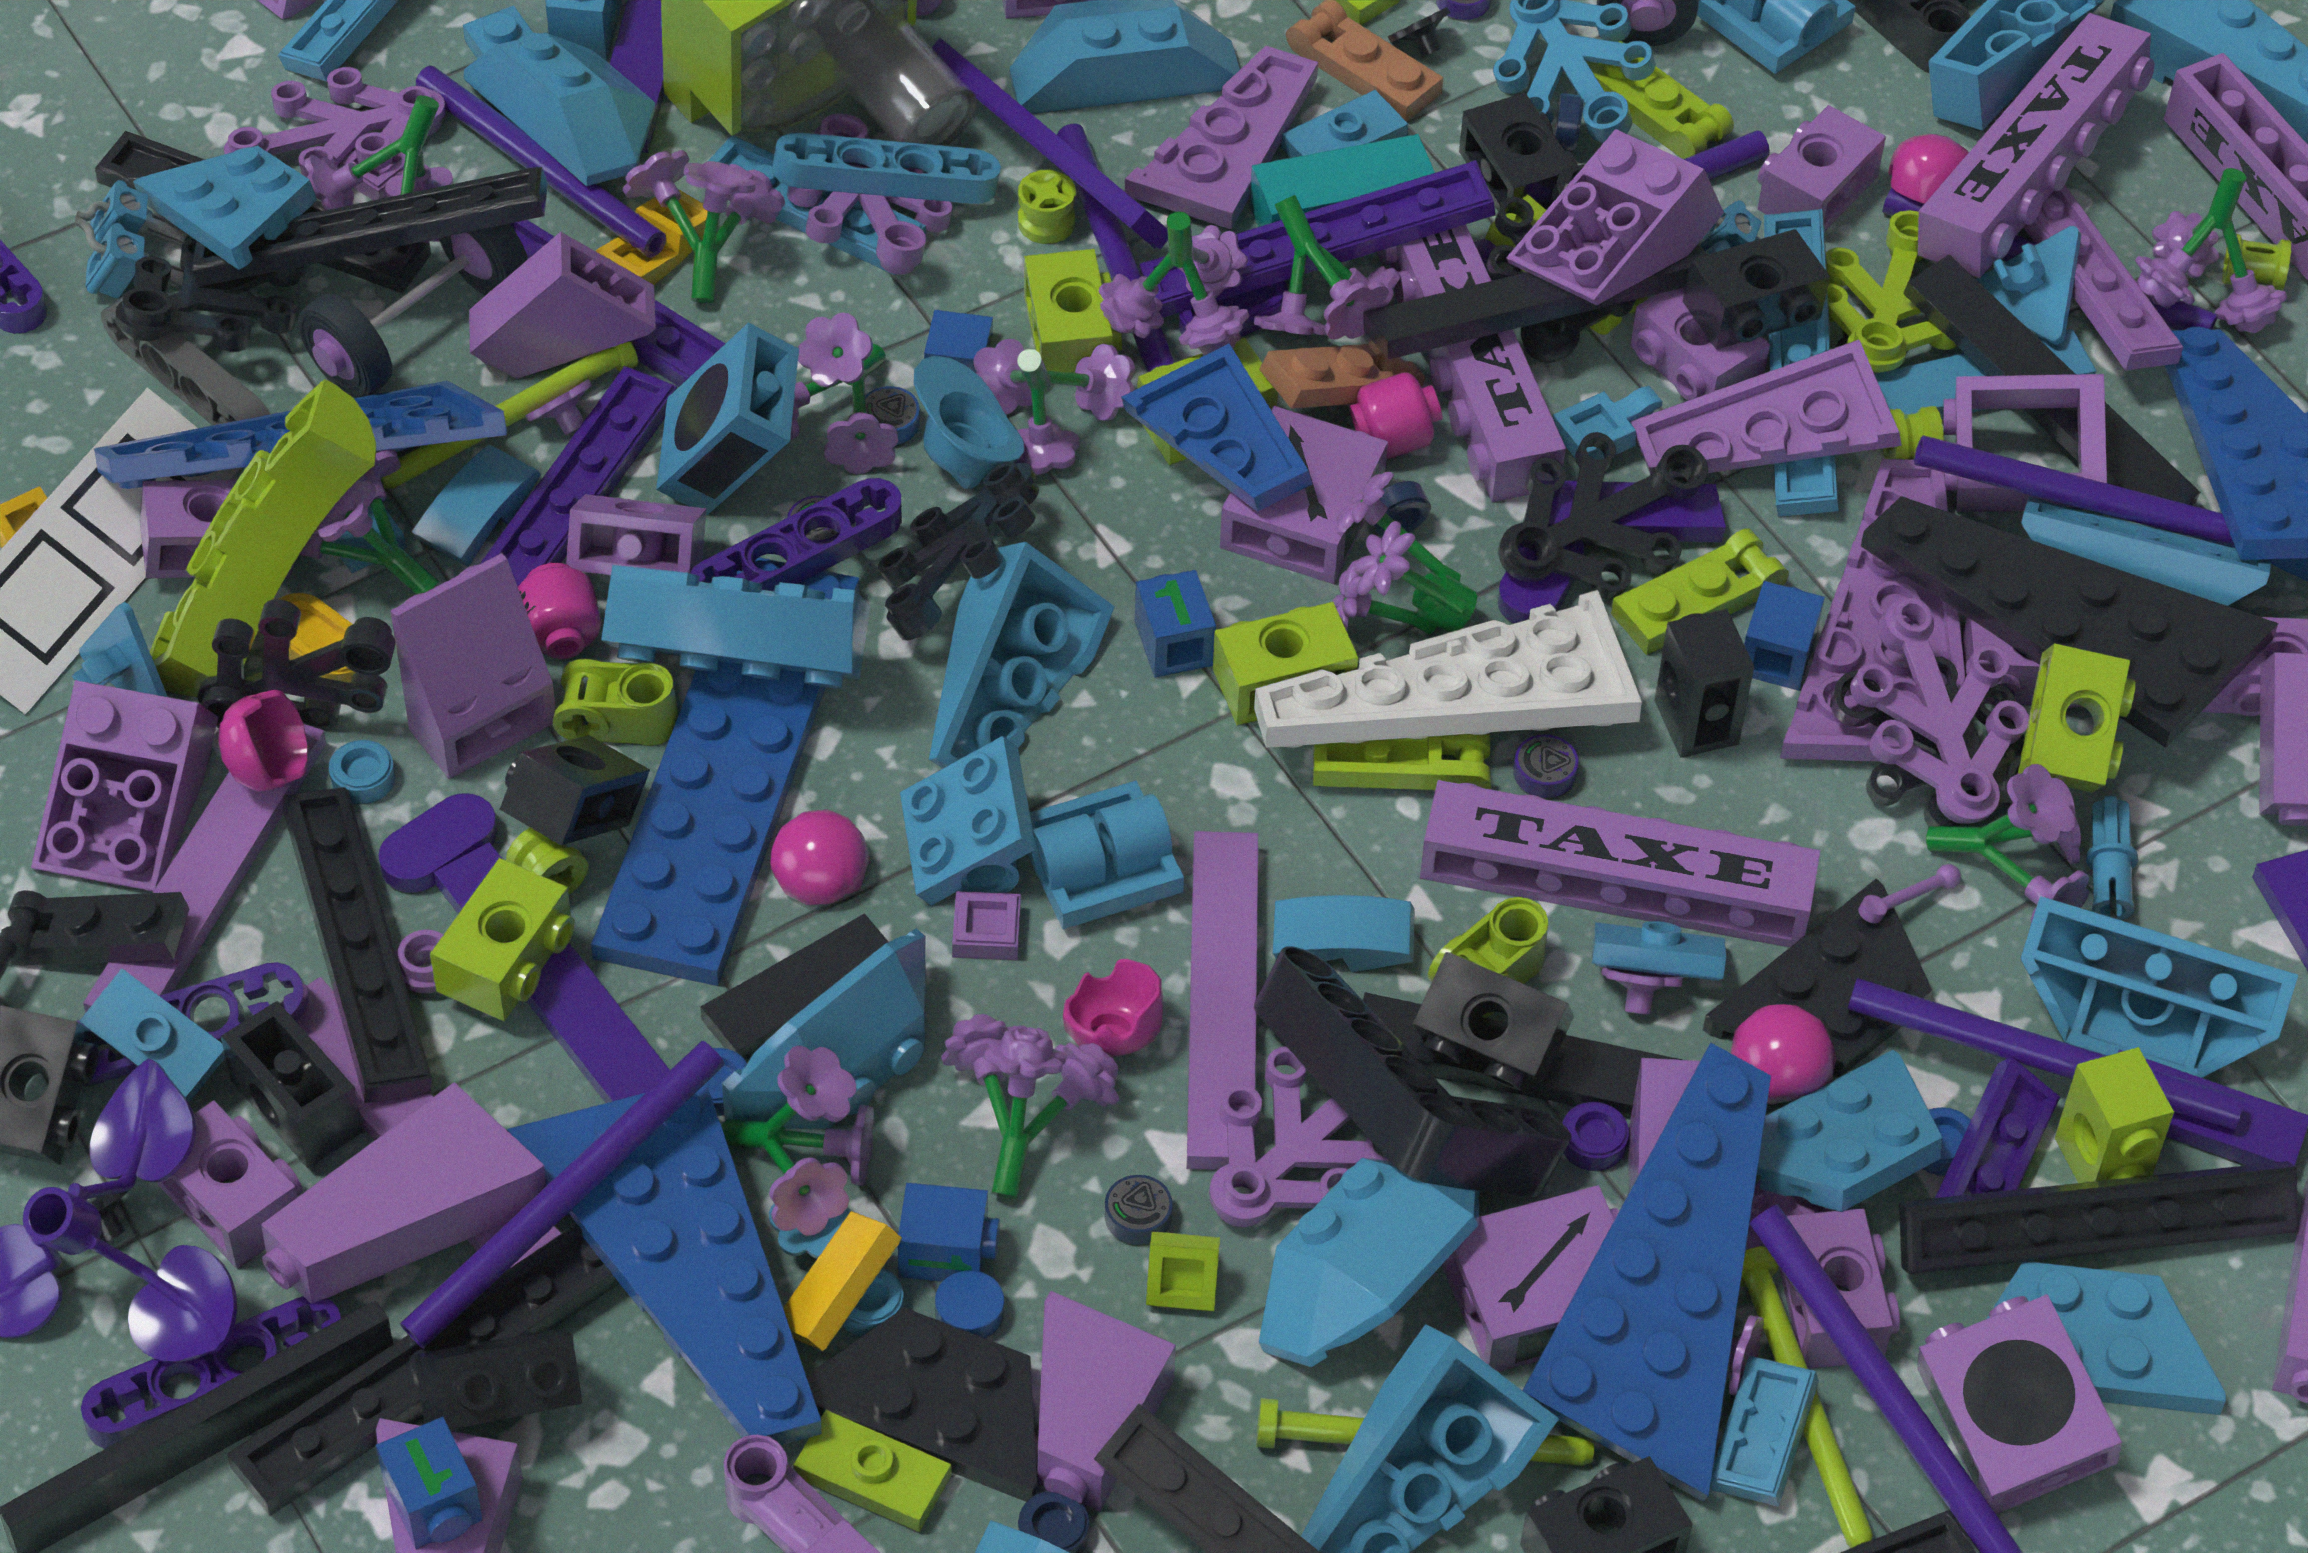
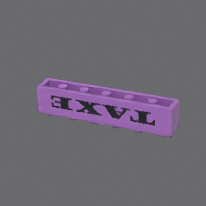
[1918,13,2155,278]
[2164,53,2308,280]
[1377,225,1566,502]
[1420,780,1821,947]

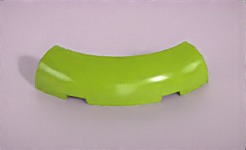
[150,379,376,697]

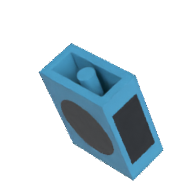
[656,322,799,515]

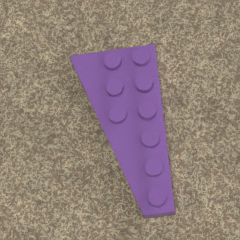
[1780,459,1965,762]

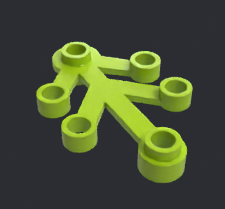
[1826,210,1957,373]

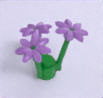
[1332,472,1478,635]

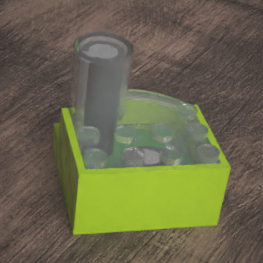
[661,0,977,146]

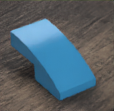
[412,444,541,567]
[1273,895,1415,972]

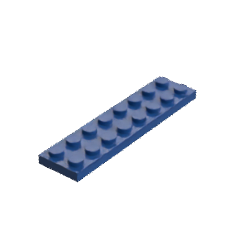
[591,557,860,986]

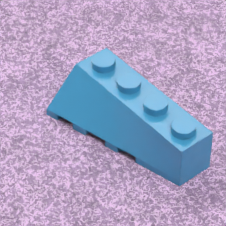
[1928,0,2106,131]
[601,565,870,688]

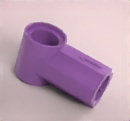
[723,1434,851,1553]

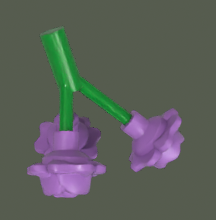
[2135,168,2287,333]
[1099,212,1249,355]
[941,1014,1119,1199]

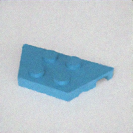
[133,145,317,270]
[1757,1050,1942,1212]
[1986,1261,2226,1415]

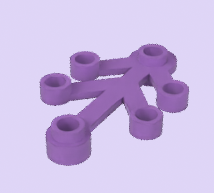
[224,67,446,177]
[787,114,953,275]
[1850,598,2029,824]
[1209,1046,1389,1227]

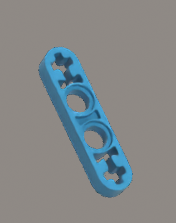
[772,133,1001,204]

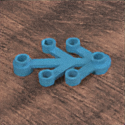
[1493,0,1656,143]

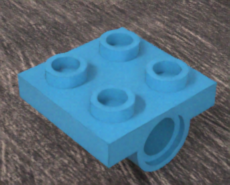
[1697,0,1856,74]
[900,736,1036,905]
[1027,780,1184,930]

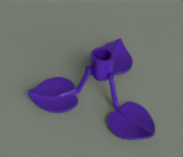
[0,1058,237,1363]

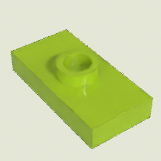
[793,1410,951,1532]

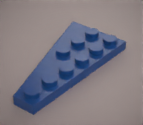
[2165,327,2308,560]
[94,380,507,489]
[1522,1043,1771,1502]
[507,1083,822,1445]

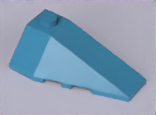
[929,542,1115,769]
[1301,1324,1559,1553]

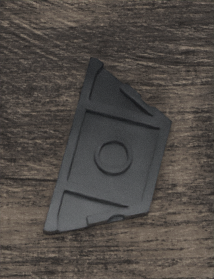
[1703,879,1932,1077]
[806,1307,1037,1502]

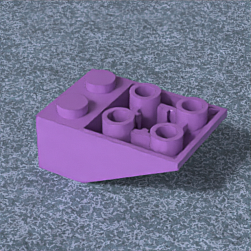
[1506,129,1724,305]
[390,553,556,779]
[31,680,218,892]

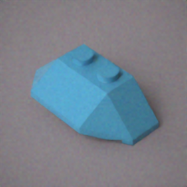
[1010,0,1240,114]
[464,32,655,186]
[2021,496,2271,606]
[2020,896,2298,1078]
[722,928,926,1129]
[1259,1158,1480,1367]

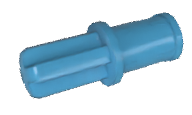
[2086,795,2138,920]

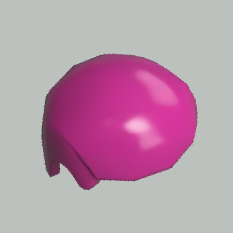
[1888,134,1969,204]
[218,690,309,792]
[770,809,871,905]
[1063,959,1164,1057]
[1731,1004,1836,1105]

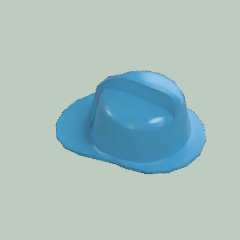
[913,356,1024,489]

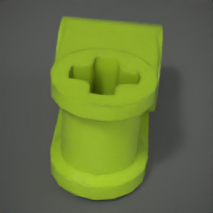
[552,659,679,746]
[1427,897,1549,1018]

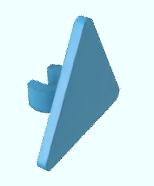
[1976,226,2082,345]
[71,602,168,697]

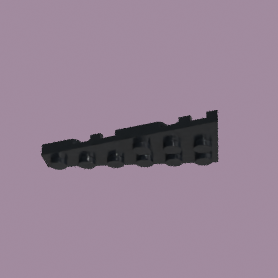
[1860,496,2279,748]

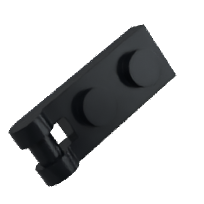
[0,890,190,966]

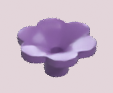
[525,379,592,435]
[1601,967,1683,1014]
[1728,1315,1764,1396]

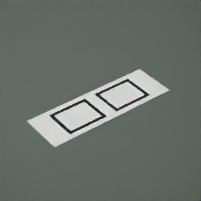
[0,387,241,714]

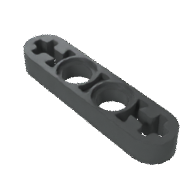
[101,297,270,426]

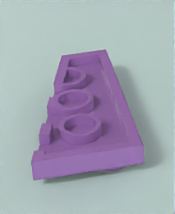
[1124,46,1318,229]
[1631,340,1902,478]

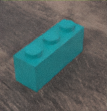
[1249,134,1435,227]

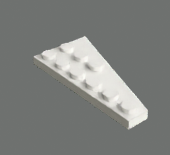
[1254,590,1642,748]

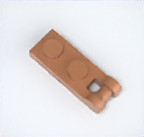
[1286,0,1444,122]
[1259,340,1425,409]

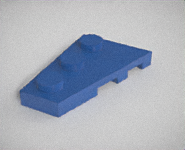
[1121,344,1312,512]

